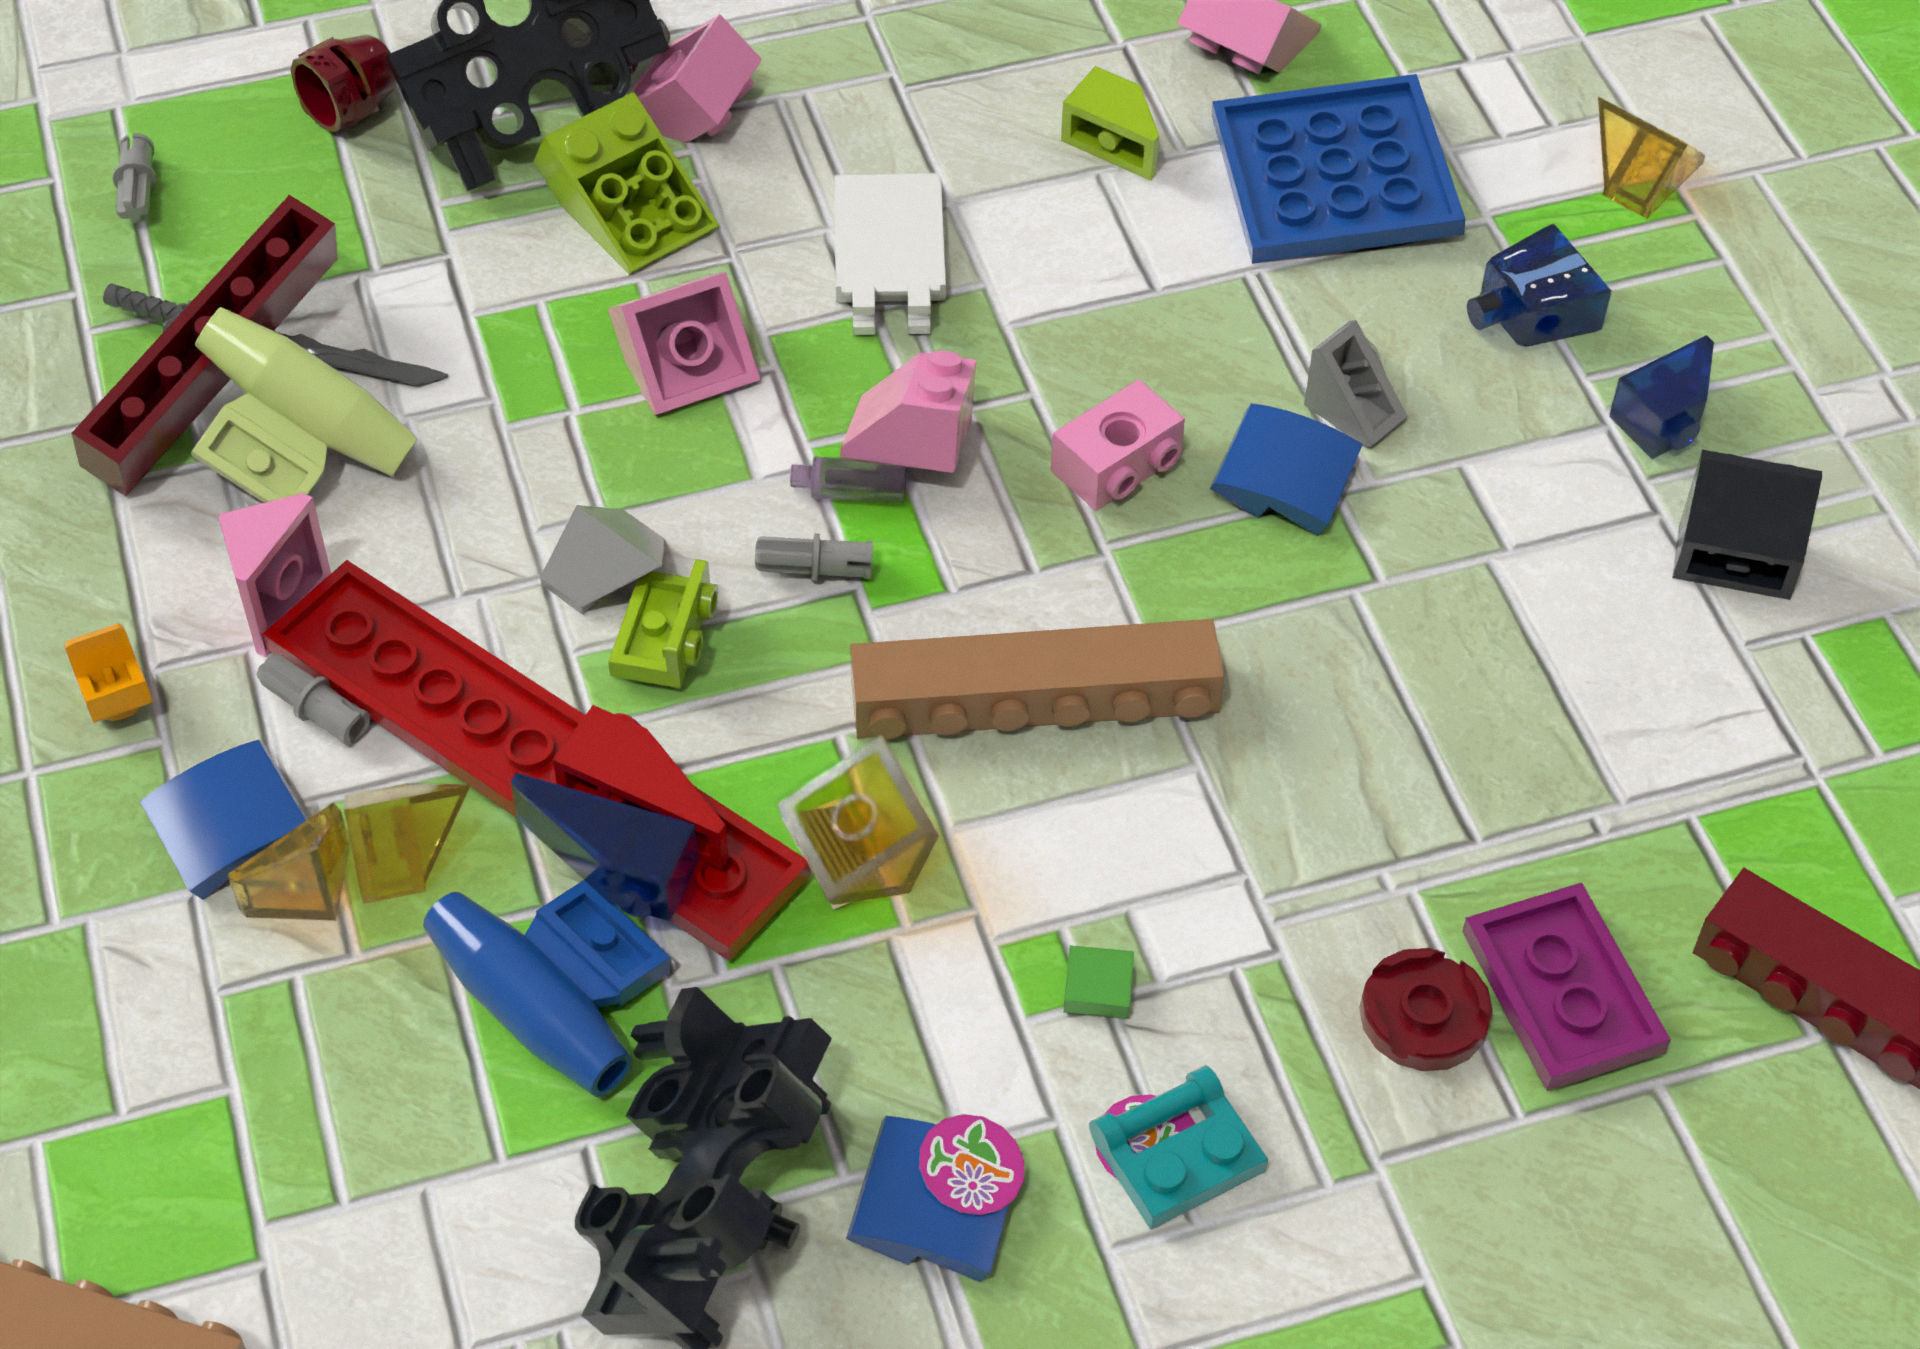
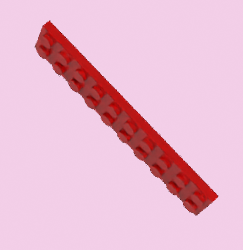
[262,560,811,961]

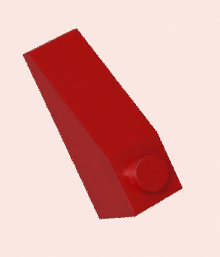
[553,705,729,869]

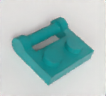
[1089,1065,1268,1230]

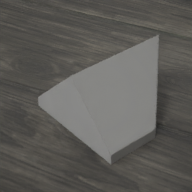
[1304,320,1408,447]
[540,505,666,615]

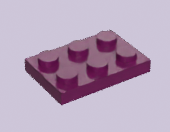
[1462,882,1671,1091]

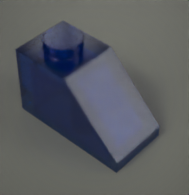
[1609,335,1714,459]

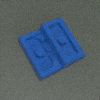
[1210,403,1363,536]
[140,740,316,900]
[846,1116,1023,1282]

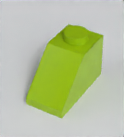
[1061,66,1160,180]

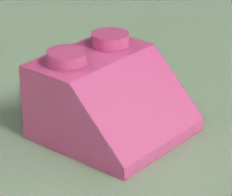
[1177,0,1322,74]
[628,14,762,143]
[607,272,760,415]
[840,350,977,473]

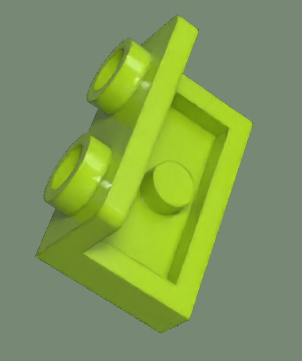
[608,559,718,689]

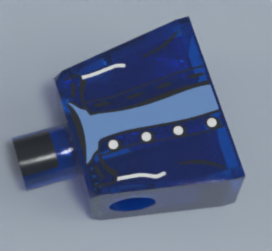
[1467,224,1612,347]

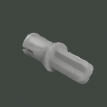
[112,133,157,224]
[755,533,873,581]
[256,654,371,746]

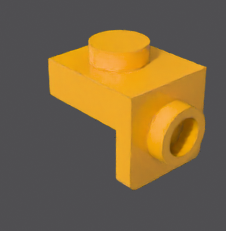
[64,623,153,723]

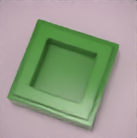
[1064,945,1134,1019]

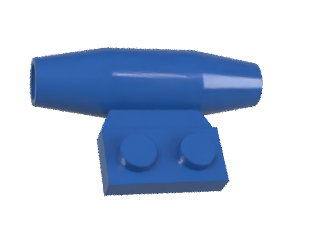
[423,879,670,1097]

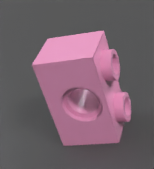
[1051,379,1185,511]

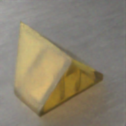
[1598,96,1706,219]
[344,783,471,904]
[227,803,350,921]

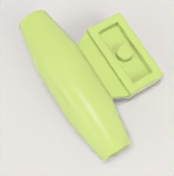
[191,307,418,503]

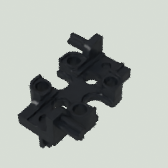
[386,0,670,192]
[575,987,832,1349]

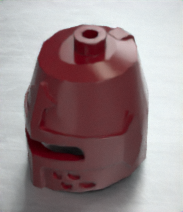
[290,34,397,132]

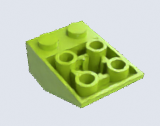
[533,92,720,275]

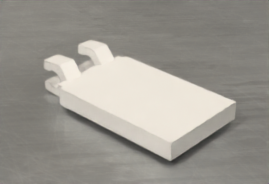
[834,173,946,335]

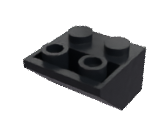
[1672,449,1822,600]

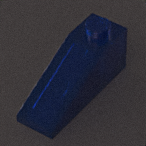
[510,773,699,922]

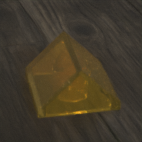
[776,735,940,905]

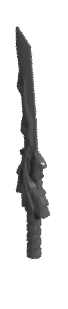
[103,283,449,385]

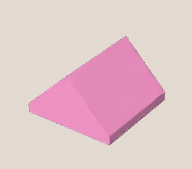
[218,493,331,657]

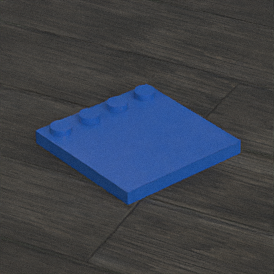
[1212,74,1466,264]

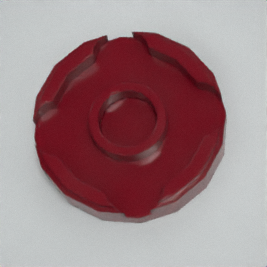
[1359,948,1493,1071]

